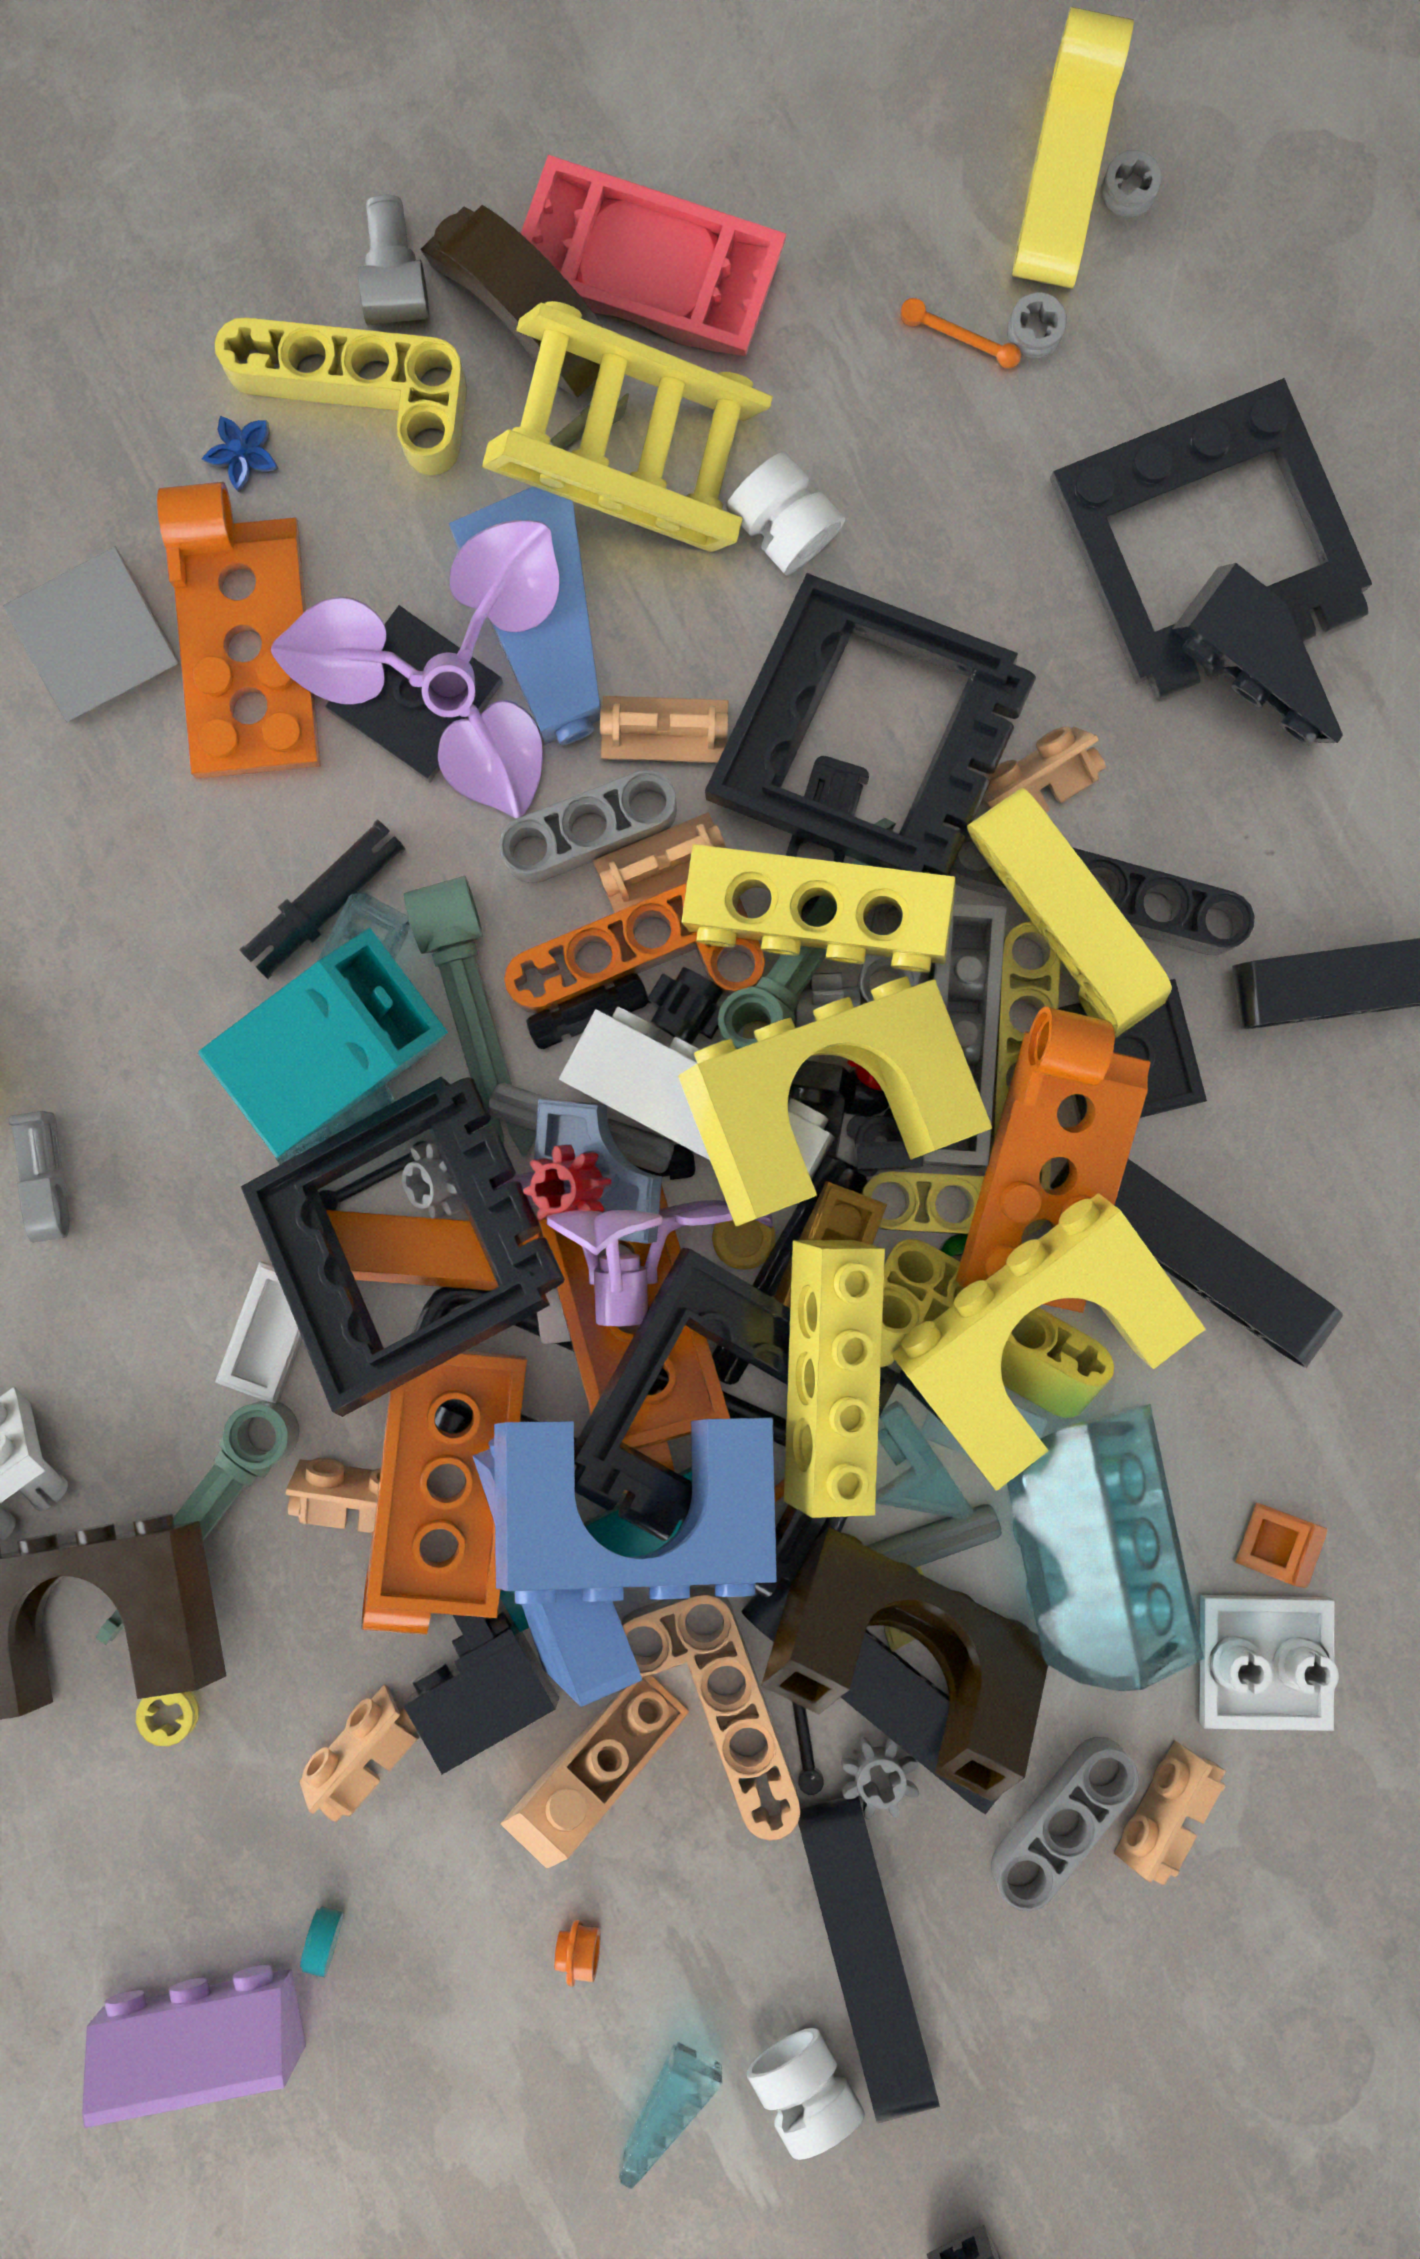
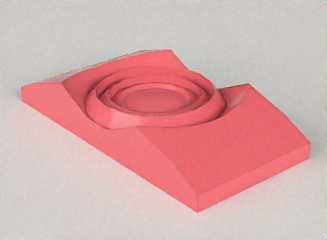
[521,155,786,356]

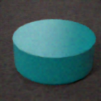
[300,1906,344,1978]

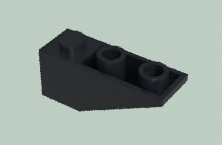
[1172,563,1343,746]

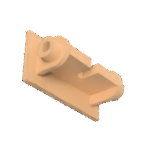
[600,696,729,763]
[981,726,1106,812]
[593,812,726,913]
[286,1458,381,1533]
[299,1684,419,1822]
[1114,1740,1226,1885]

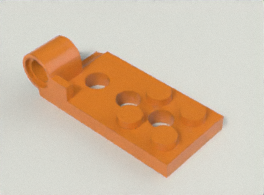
[157,482,321,779]
[956,1006,1151,1313]
[538,1183,730,1494]
[361,1351,527,1635]

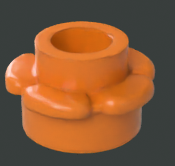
[554,1920,601,1987]

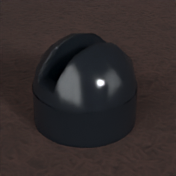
[845,1066,889,1117]

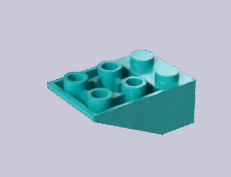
[198,927,448,1159]

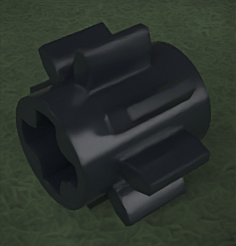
[647,967,724,1045]

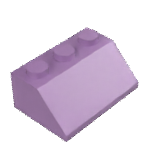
[82,1965,306,2128]

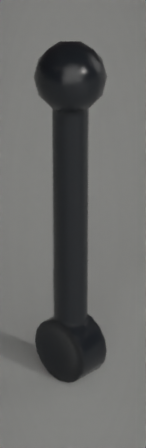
[319,1141,427,1211]
[792,1701,824,1795]

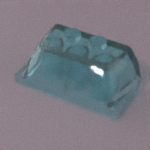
[1007,1404,1204,1691]

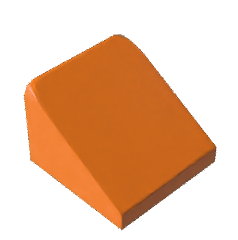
[1235,1502,1328,1588]

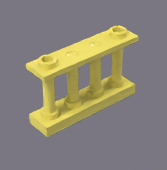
[482,301,773,552]

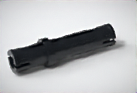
[239,819,406,979]

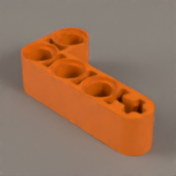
[504,883,765,1014]

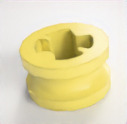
[135,1691,200,1747]

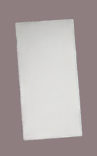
[215,1262,302,1403]

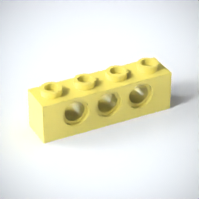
[682,844,956,972]
[784,1240,885,1518]

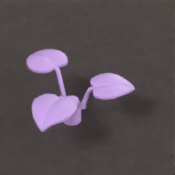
[271,520,559,818]
[497,1172,773,1326]

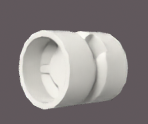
[726,451,846,575]
[747,2028,865,2160]

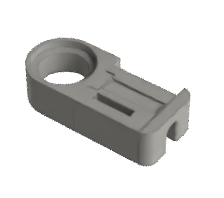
[9,1111,69,1243]

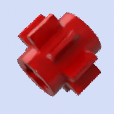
[523,1144,612,1221]

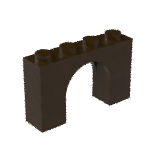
[0,1514,227,1720]
[761,1527,1053,1801]

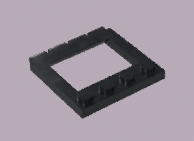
[1050,378,1372,700]
[705,573,1036,876]
[240,1076,565,1417]
[574,1248,901,1598]

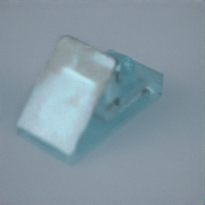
[875,1400,974,1519]

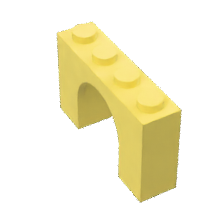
[678,976,992,1227]
[890,1193,1206,1491]

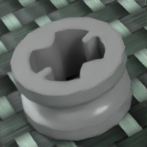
[1101,150,1162,217]
[1007,292,1067,358]

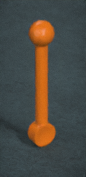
[900,298,1022,369]

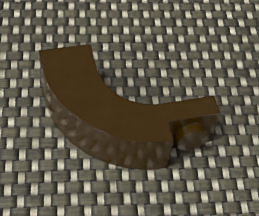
[420,205,604,398]

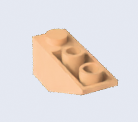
[500,1675,689,1868]

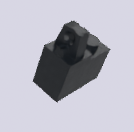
[404,1612,559,1775]

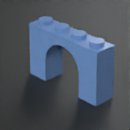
[494,1418,777,1604]

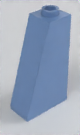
[448,486,601,745]
[473,1438,642,1707]

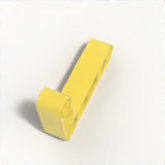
[861,922,1061,1236]

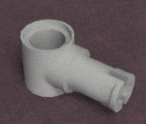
[358,194,429,325]

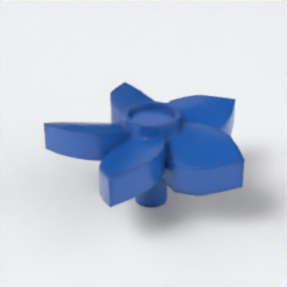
[202,416,279,492]

